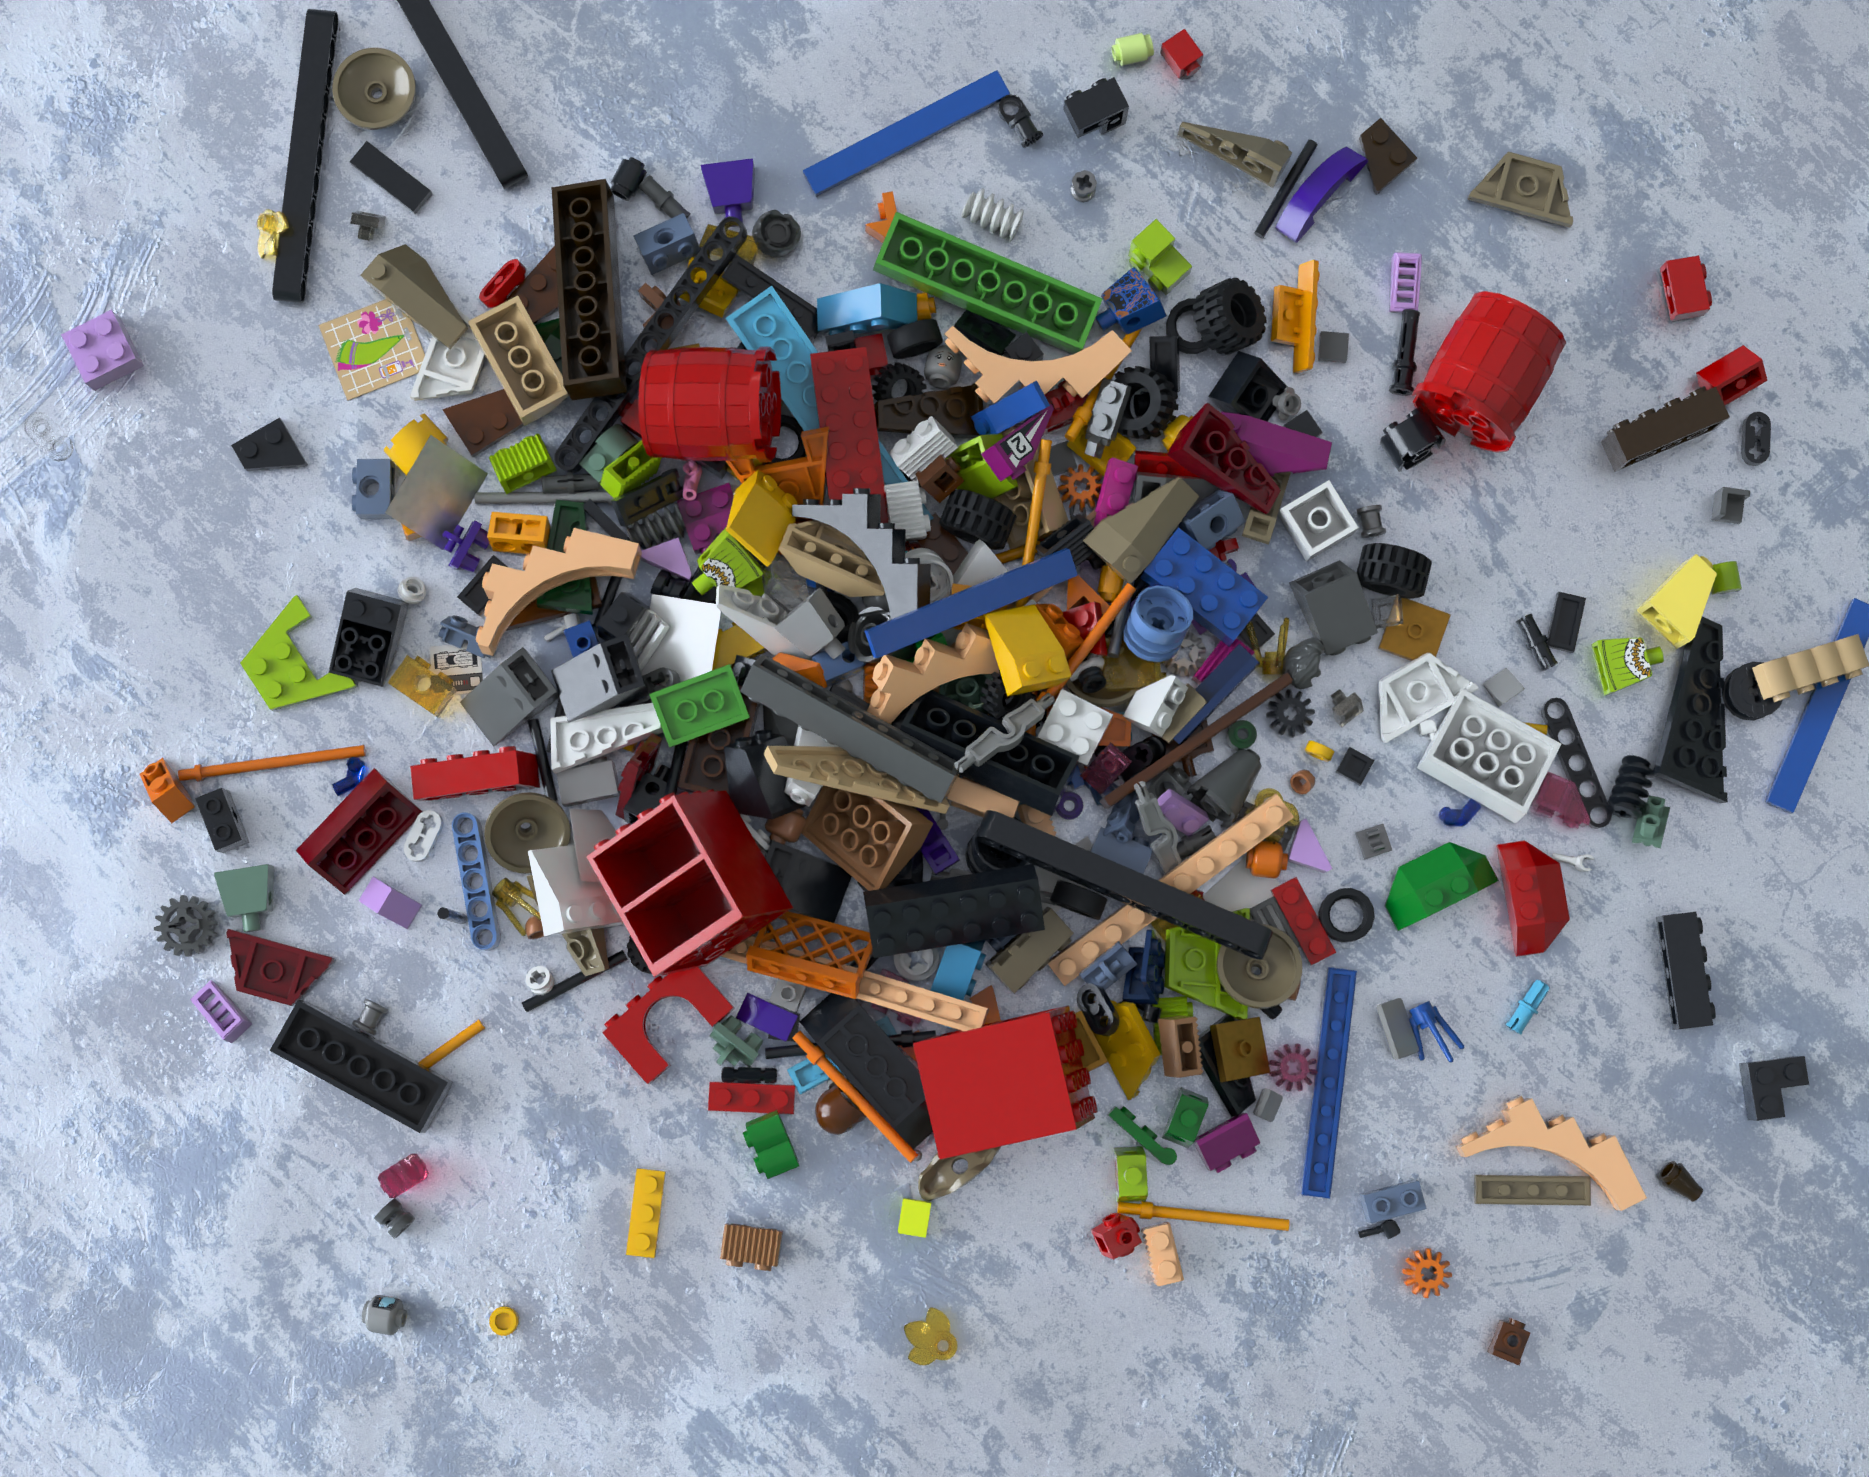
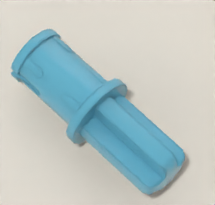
[1506,980,1550,1035]

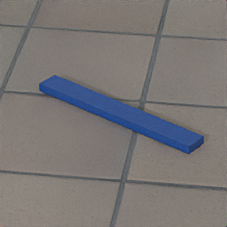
[803,70,1010,197]
[865,548,1078,658]
[1765,598,1869,814]
[1301,967,1357,1199]

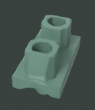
[1632,796,1670,849]
[710,1015,763,1067]

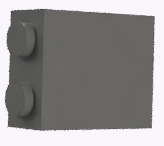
[1289,560,1378,655]

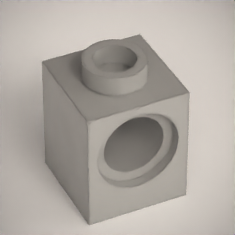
[769,979,808,1013]

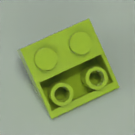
[946,434,1018,499]

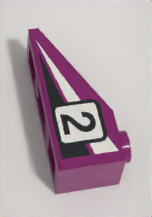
[981,404,1054,482]

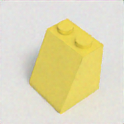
[1637,554,1717,649]

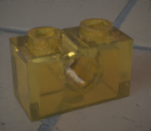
[388,655,457,717]

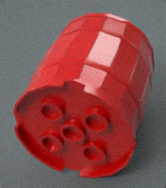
[1412,291,1566,453]
[638,347,782,462]

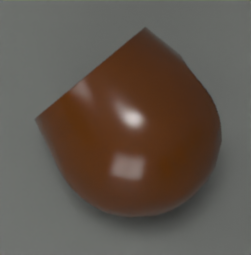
[815,1085,869,1135]

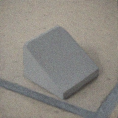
[1483,668,1525,707]
[1253,1088,1283,1122]

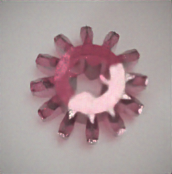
[1268,1043,1317,1092]
[377,1154,429,1198]

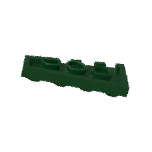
[536,499,593,615]

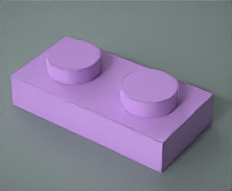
[1157,788,1209,837]

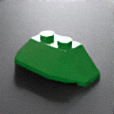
[1384,842,1499,931]

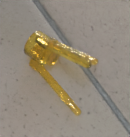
[1247,617,1289,674]
[492,878,541,936]

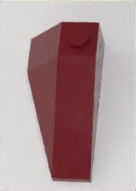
[1167,403,1281,514]

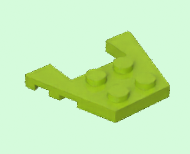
[240,595,358,711]
[1164,908,1250,1020]

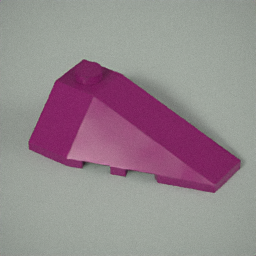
[1221,411,1332,476]

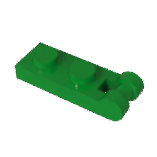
[1107,1106,1177,1165]

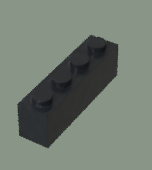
[1656,912,1716,1030]

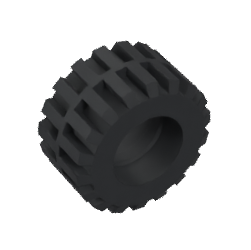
[1193,277,1267,355]
[1109,366,1179,440]
[939,489,1017,550]
[1356,543,1432,599]

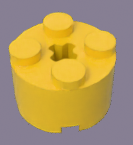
[384,413,448,476]

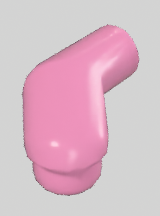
[683,460,703,501]

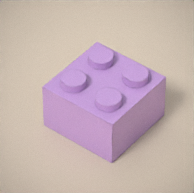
[61,310,144,391]

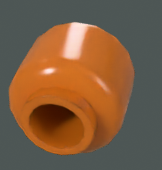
[1246,841,1288,879]

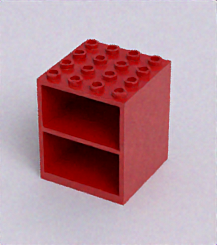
[586,789,793,977]
[913,1005,1098,1160]

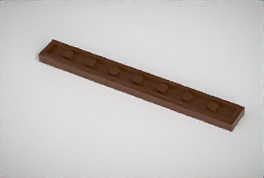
[1100,672,1293,809]

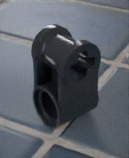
[1110,736,1166,783]

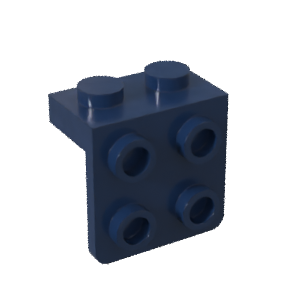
[1122,930,1165,1004]

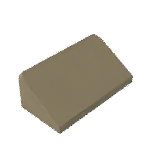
[1162,683,1208,744]

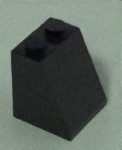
[724,730,807,820]

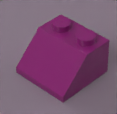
[1193,1113,1260,1173]

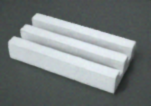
[629,609,670,672]

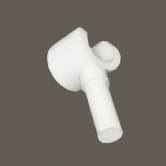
[544,613,581,642]
[1418,719,1437,740]
[1552,853,1594,872]

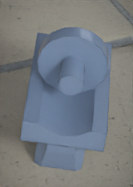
[1079,941,1137,990]

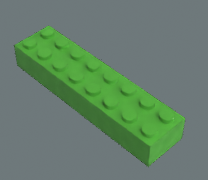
[873,212,1103,354]

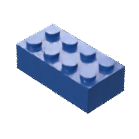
[1140,527,1268,647]

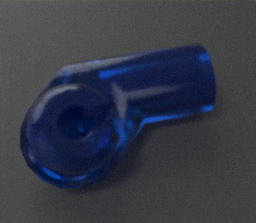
[332,757,366,796]
[1438,799,1481,827]

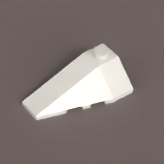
[716,584,810,660]

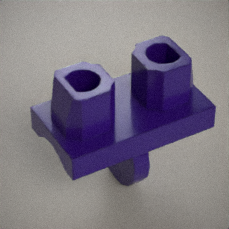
[442,520,489,572]

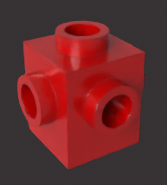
[1091,1213,1142,1260]

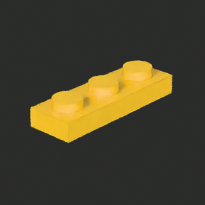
[626,1168,666,1258]

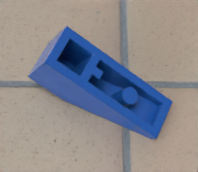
[971,381,1050,435]

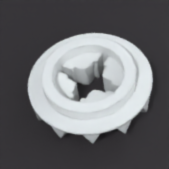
[1163,632,1206,676]
[894,948,939,981]

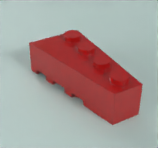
[410,746,540,801]

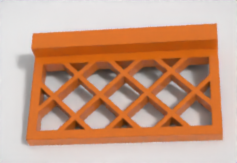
[746,911,873,999]

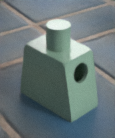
[214,864,274,932]

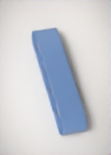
[452,812,501,951]

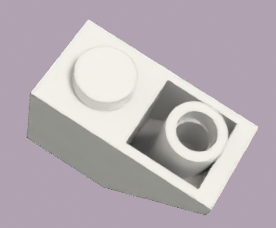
[1123,675,1188,737]

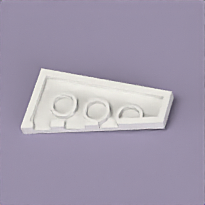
[550,703,663,774]

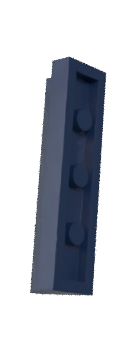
[1173,643,1260,745]

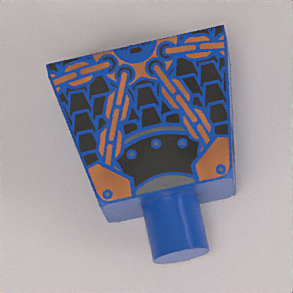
[1095,267,1167,334]

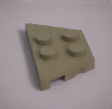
[1467,152,1573,228]

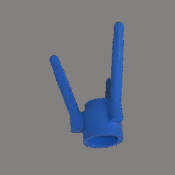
[1409,1001,1464,1063]

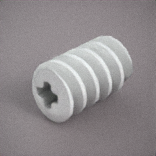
[961,188,1024,242]

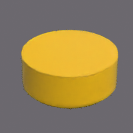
[1305,740,1334,762]
[489,1306,519,1336]

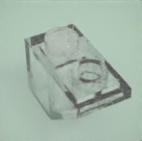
[761,554,811,613]

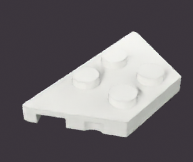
[410,300,486,401]
[1379,653,1479,743]

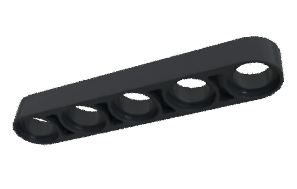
[1541,698,1612,829]

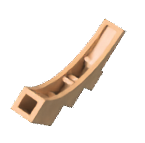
[944,326,1132,403]
[476,528,642,656]
[867,623,999,724]
[1456,1096,1647,1211]

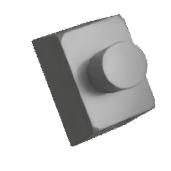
[775,588,846,660]

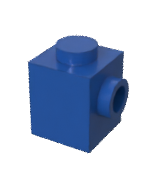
[563,620,600,658]

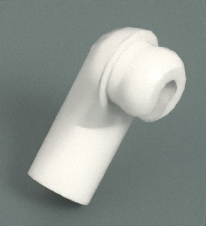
[1070,653,1105,681]

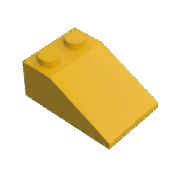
[726,469,798,567]
[983,604,1072,696]

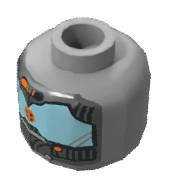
[362,1295,407,1335]

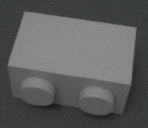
[556,757,620,807]

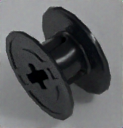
[1722,662,1783,721]

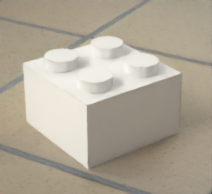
[1278,480,1359,562]
[1037,689,1113,767]

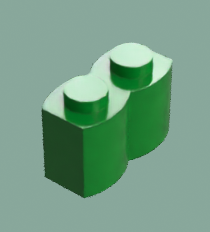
[743,1110,799,1179]

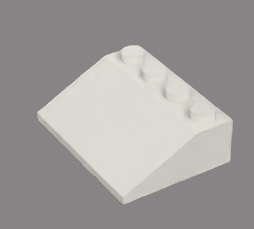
[1417,689,1561,823]
[528,845,624,936]

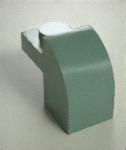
[579,424,639,483]

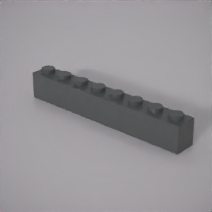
[740,654,959,803]

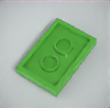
[649,664,750,748]

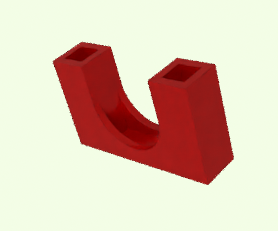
[602,968,735,1084]

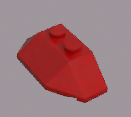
[1496,840,1570,957]

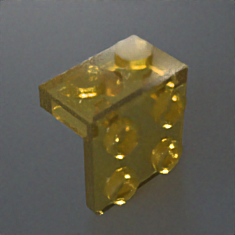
[1102,637,1167,692]

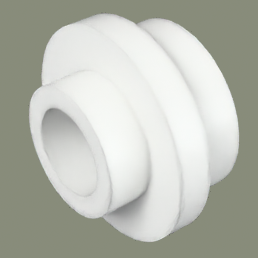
[397,577,426,604]

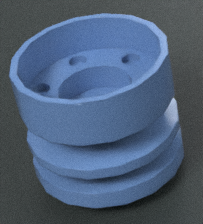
[1123,585,1193,662]

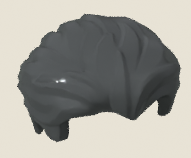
[752,210,801,258]
[1282,637,1325,690]

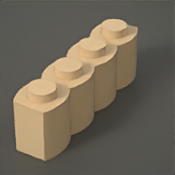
[1752,634,1869,702]

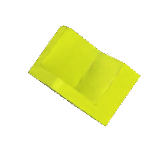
[898,1197,931,1238]

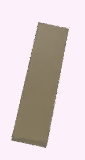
[1474,1175,1591,1206]

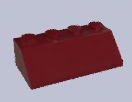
[296,768,422,895]

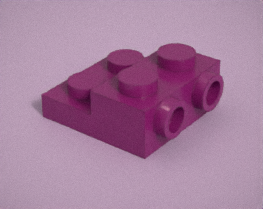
[677,483,734,554]

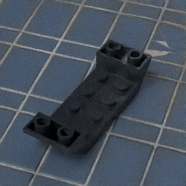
[799,993,933,1150]

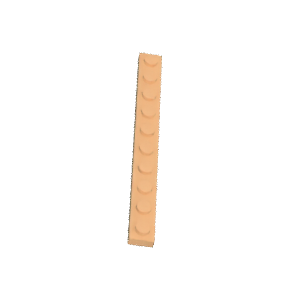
[1048,793,1294,986]
[721,936,989,1031]

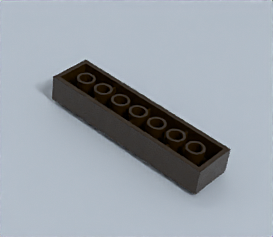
[551,179,627,401]

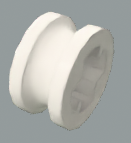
[526,966,554,995]

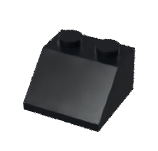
[1208,351,1288,422]

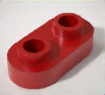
[479,259,526,308]

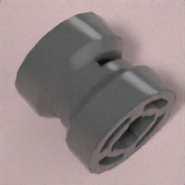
[374,1198,415,1239]

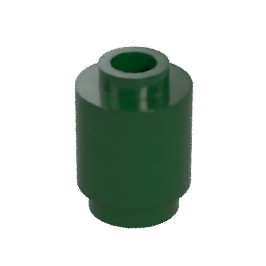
[1226,720,1257,751]

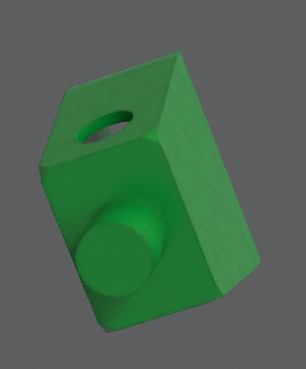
[1161,1087,1209,1148]

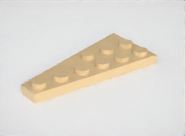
[764,746,950,814]

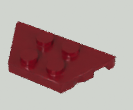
[615,733,662,819]
[226,929,335,1006]

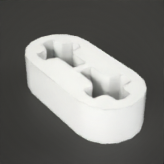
[404,810,443,862]

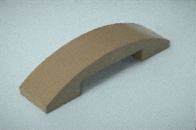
[1242,471,1291,545]

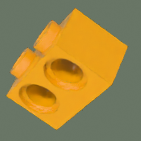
[487,512,551,554]

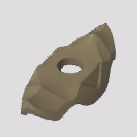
[918,1146,1001,1201]

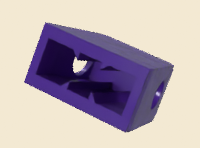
[701,158,755,227]

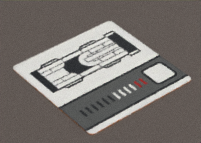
[430,643,483,696]

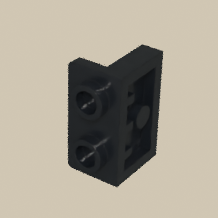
[954,310,1016,356]

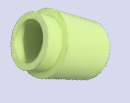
[1111,33,1154,66]

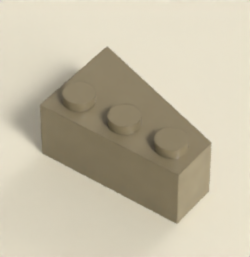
[985,906,1074,994]

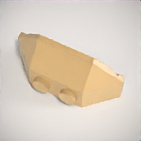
[779,520,885,597]

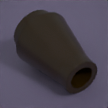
[1659,1161,1703,1202]

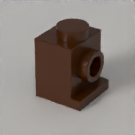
[915,454,964,503]
[1487,1318,1531,1365]

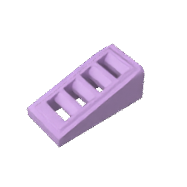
[1389,252,1422,313]
[190,980,252,1043]

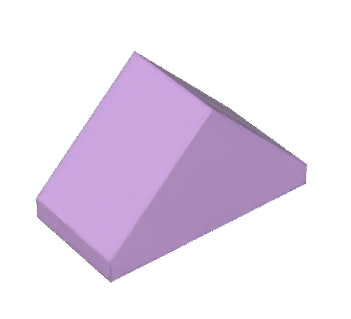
[641,538,693,582]
[1288,819,1332,873]
[359,876,422,929]

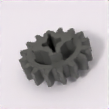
[154,895,218,957]

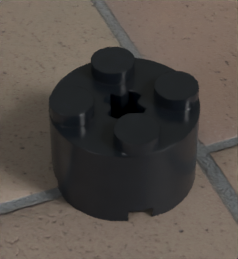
[1380,407,1446,472]

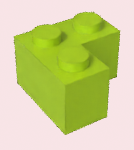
[1128,219,1192,295]

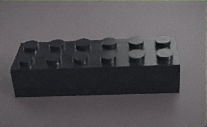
[900,690,1080,816]
[863,864,1045,958]
[270,1000,453,1133]

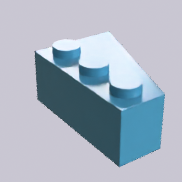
[817,283,917,335]
[930,940,986,1029]

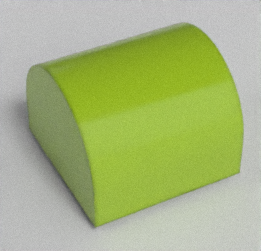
[1711,561,1742,595]

